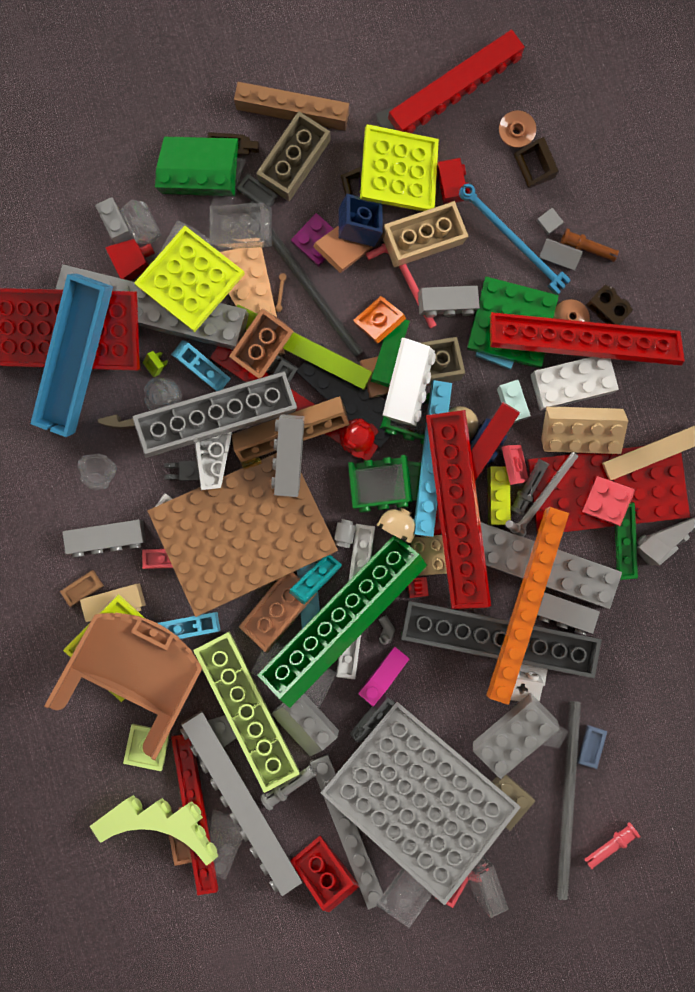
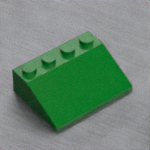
[155,137,238,196]

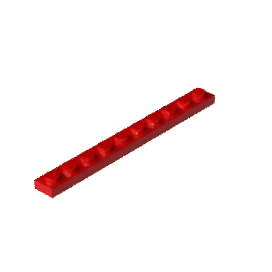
[210,346,378,461]

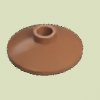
[499,110,536,148]
[554,299,590,322]

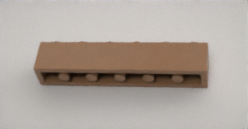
[234,82,349,131]
[232,396,349,462]

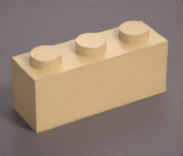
[80,583,146,622]

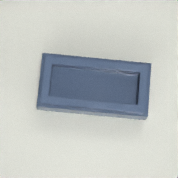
[577,725,607,769]

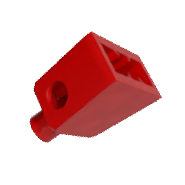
[105,239,155,281]

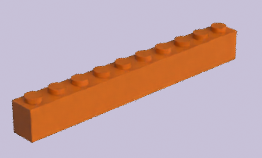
[486,507,569,705]

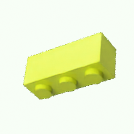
[487,466,511,525]

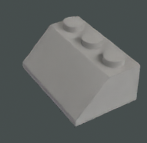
[271,693,339,756]

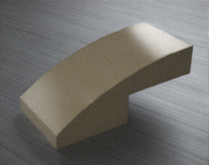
[98,415,136,429]

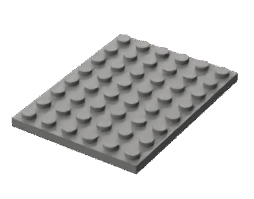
[321,702,521,906]

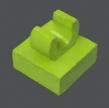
[143,351,168,377]

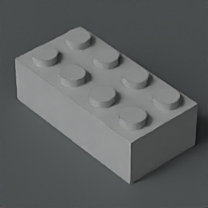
[473,693,560,779]

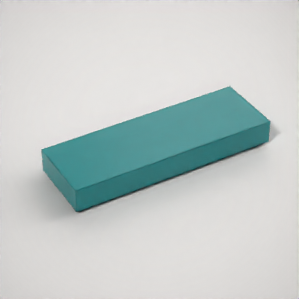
[289,555,342,605]

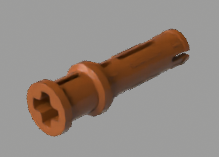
[560,228,619,262]

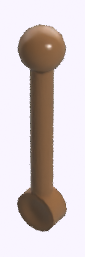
[275,273,287,312]

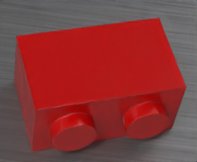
[437,158,470,205]

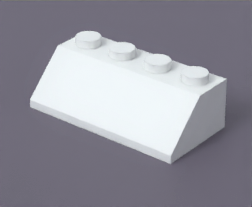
[383,338,436,426]

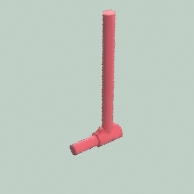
[365,243,437,329]

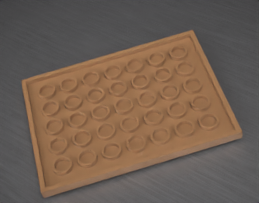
[147,453,338,617]

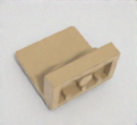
[411,535,447,576]

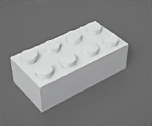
[530,357,619,411]

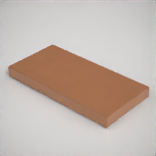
[239,572,317,652]

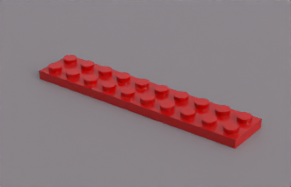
[490,312,685,366]
[426,410,491,609]

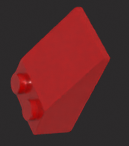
[290,836,360,912]

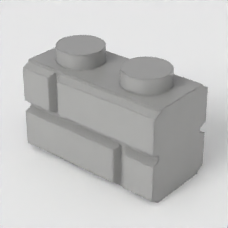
[95,197,133,244]

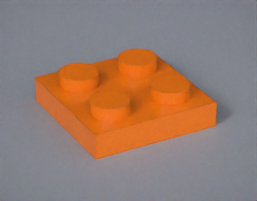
[353,296,406,344]

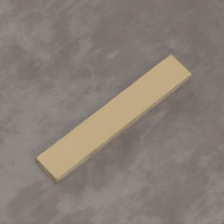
[602,426,695,481]

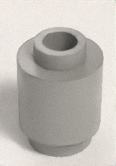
[334,519,356,548]

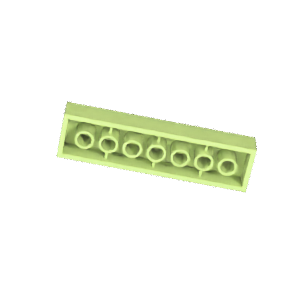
[193,631,300,793]

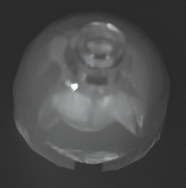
[144,377,182,411]

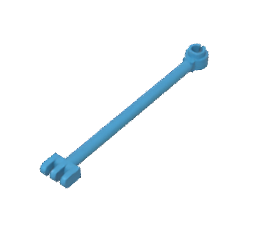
[459,184,571,295]

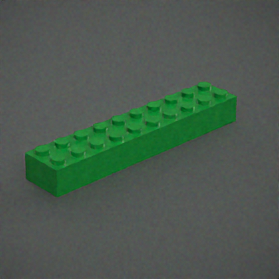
[257,535,427,708]

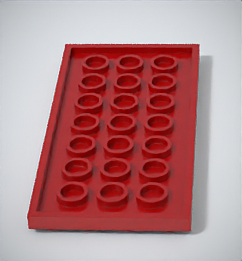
[0,288,140,370]
[527,446,690,533]

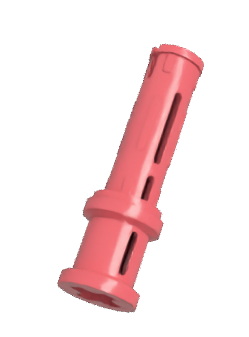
[584,822,641,869]

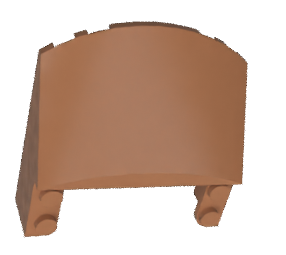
[44,613,202,760]

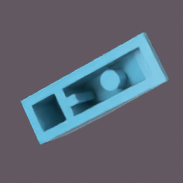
[171,340,231,391]
[158,612,221,639]

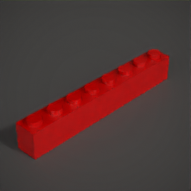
[388,29,525,133]

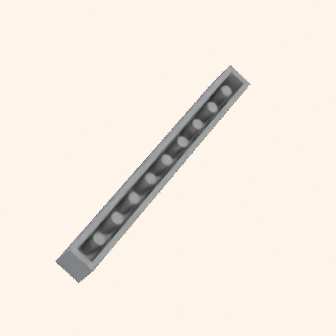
[180,711,302,896]

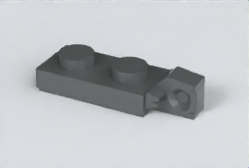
[350,694,395,743]

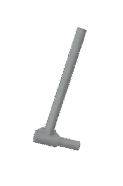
[505,452,578,537]

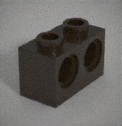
[586,284,633,325]

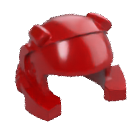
[340,419,379,458]

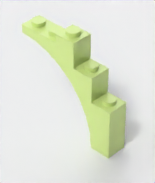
[90,795,218,866]

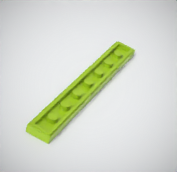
[237,304,373,389]

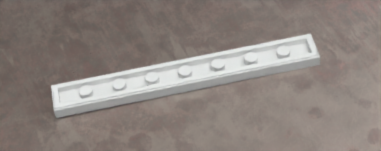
[336,524,375,679]

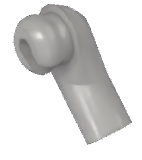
[379,615,395,645]

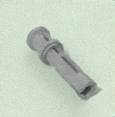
[260,765,317,811]

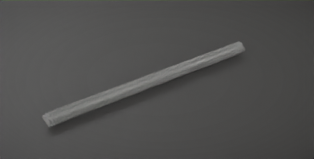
[556,701,581,900]

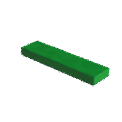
[370,319,410,388]
[615,502,638,580]

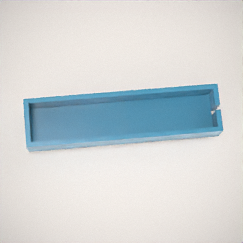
[30,273,113,437]

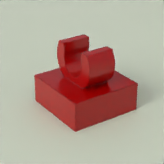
[408,577,429,598]

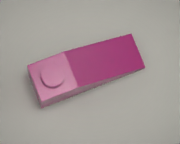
[358,646,409,706]

